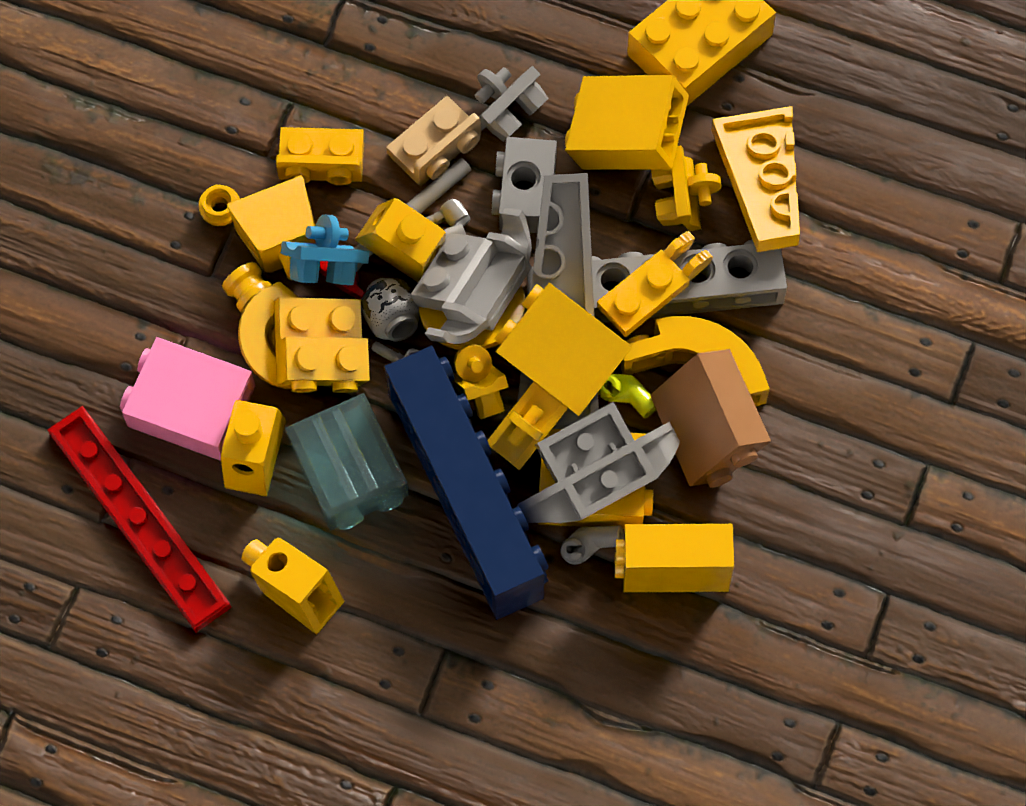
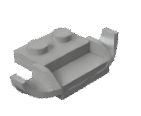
[411,207,532,344]
[518,402,680,523]

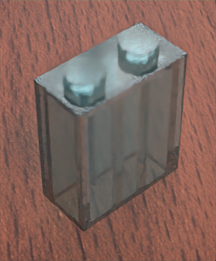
[285,393,409,531]

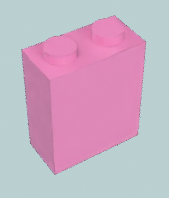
[120,337,255,461]

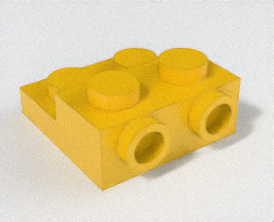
[274,297,370,393]

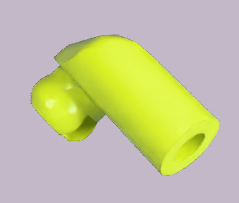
[598,374,656,418]

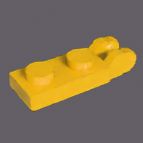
[597,231,713,337]

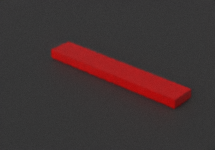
[47,406,232,633]

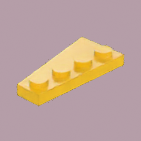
[711,106,800,252]

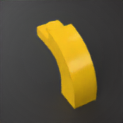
[620,316,769,406]

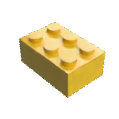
[627,0,776,107]

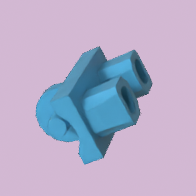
[281,214,370,285]

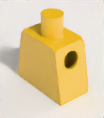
[227,175,315,280]
[355,198,446,282]
[221,400,286,497]
[241,538,345,635]

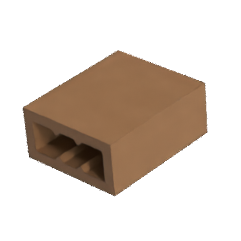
[650,349,771,488]

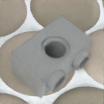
[492,137,557,233]

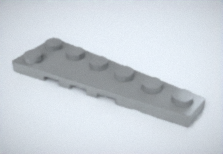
[517,173,599,429]

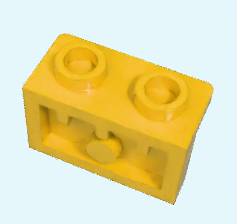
[276,127,364,185]

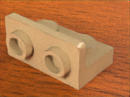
[386,96,481,187]

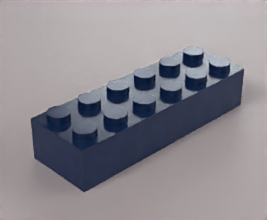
[384,346,548,620]

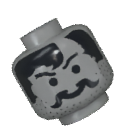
[361,278,421,342]

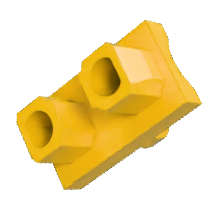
[651,145,722,232]
[452,344,509,419]
[487,381,569,470]

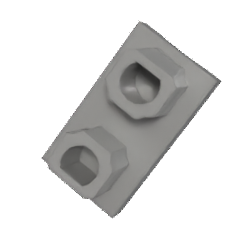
[475,66,549,142]

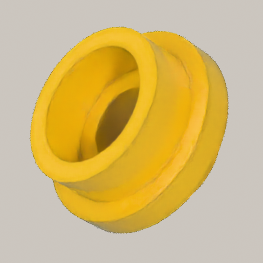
[199,185,240,226]

